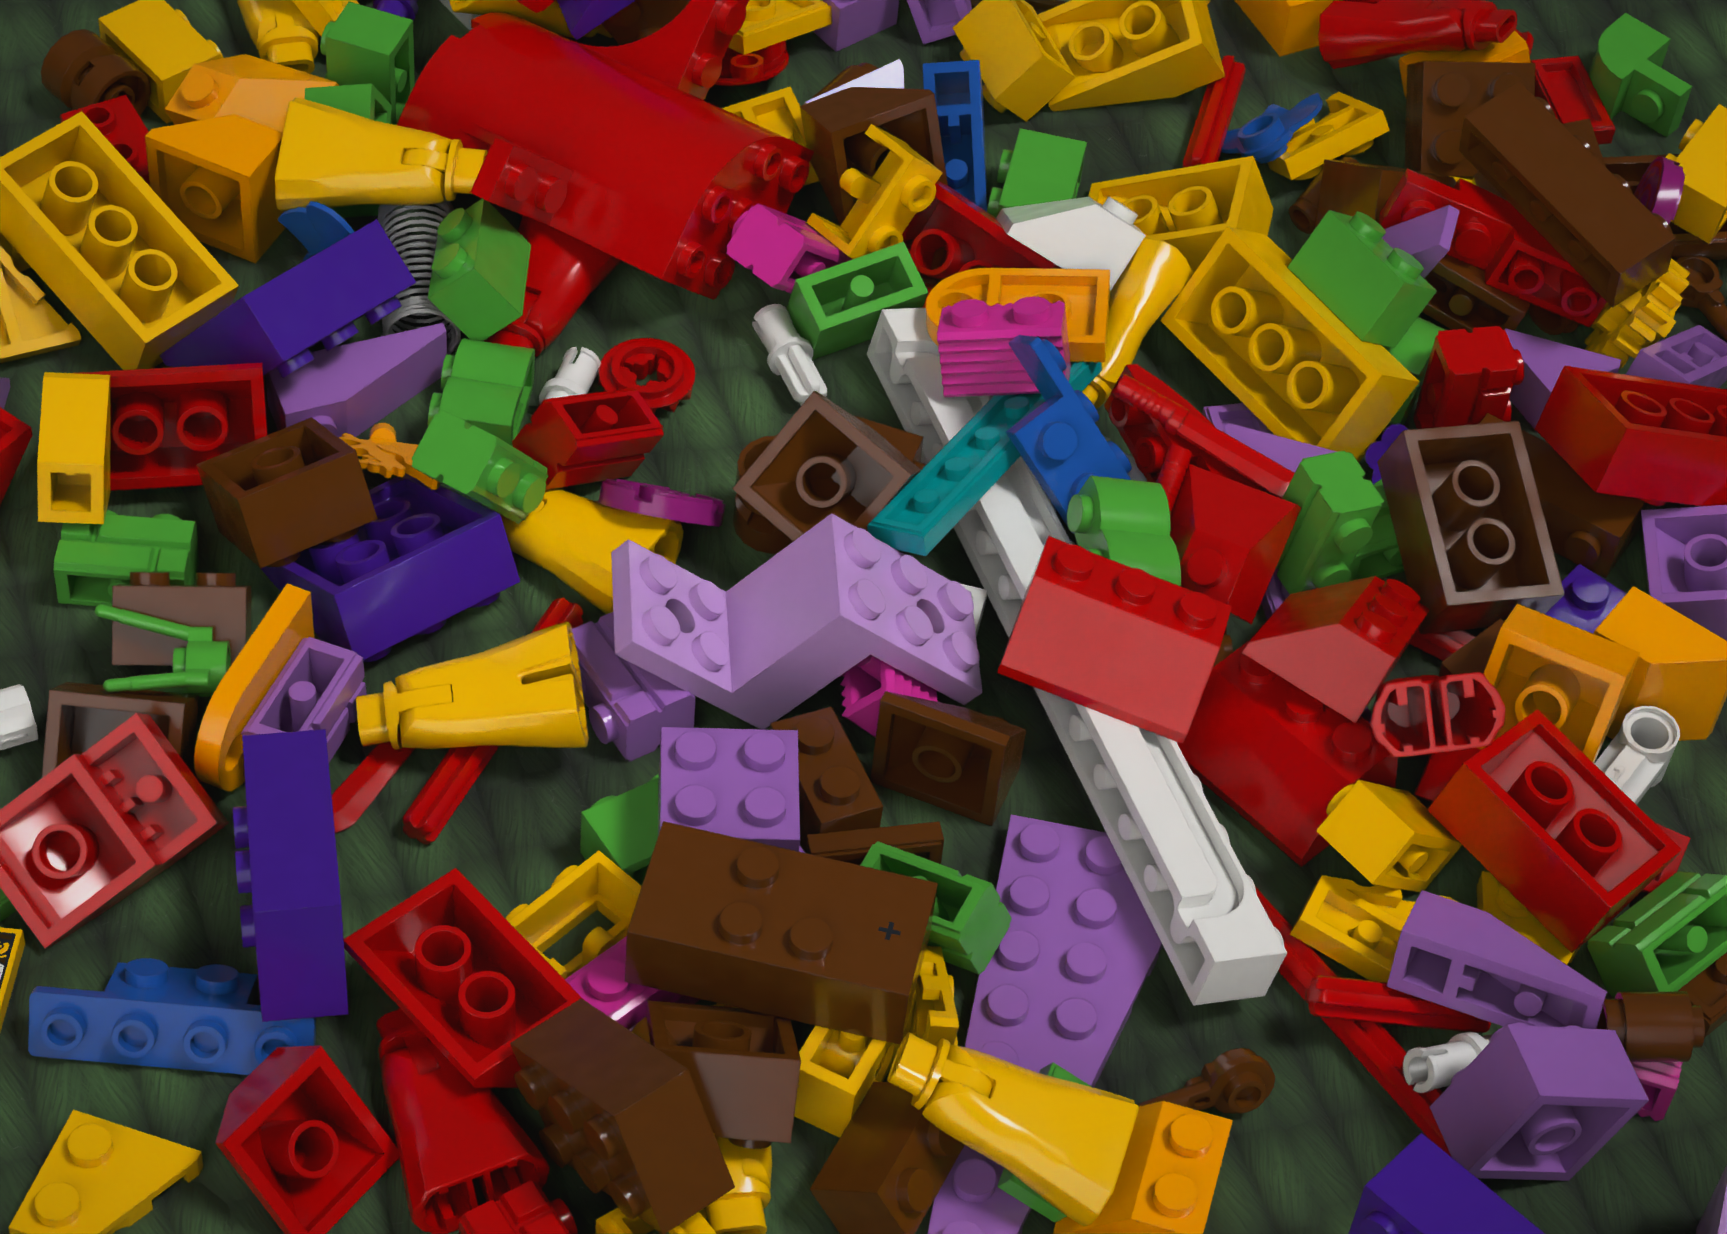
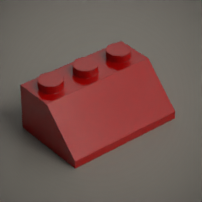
[902,181,1062,308]
[77,363,268,491]
[997,536,1232,744]
[1242,576,1430,723]
[1177,638,1398,867]
[1427,709,1683,953]
[344,868,584,1088]

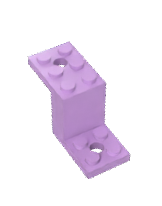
[611,513,982,730]

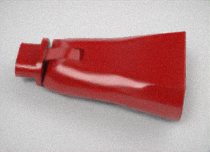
[1318,0,1517,69]
[484,215,622,357]
[1370,672,1506,757]
[376,1009,550,1234]

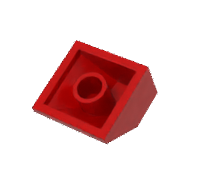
[1170,464,1302,624]
[215,1045,400,1234]

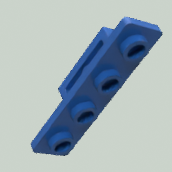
[1006,335,1132,534]
[28,958,317,1075]

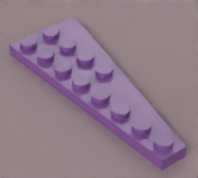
[927,814,1163,1234]

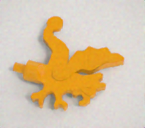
[339,423,440,490]

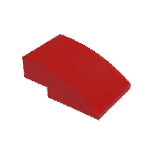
[0,713,229,949]

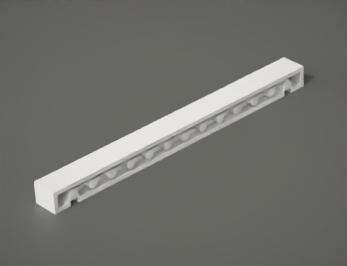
[867,308,1287,1006]

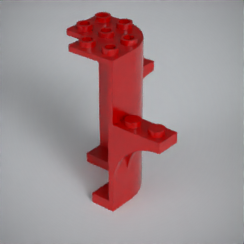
[397,0,814,300]

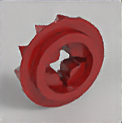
[598,338,695,413]

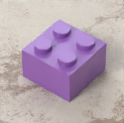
[658,727,800,852]
[1430,1022,1649,1181]

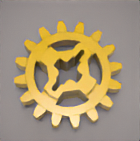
[1584,258,1690,369]

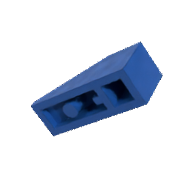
[923,60,987,212]

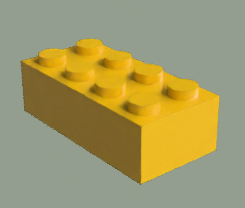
[0,111,239,370]
[1160,226,1420,463]

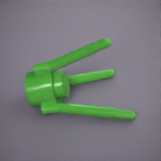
[95,604,231,697]

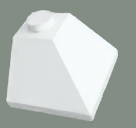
[996,196,1146,291]

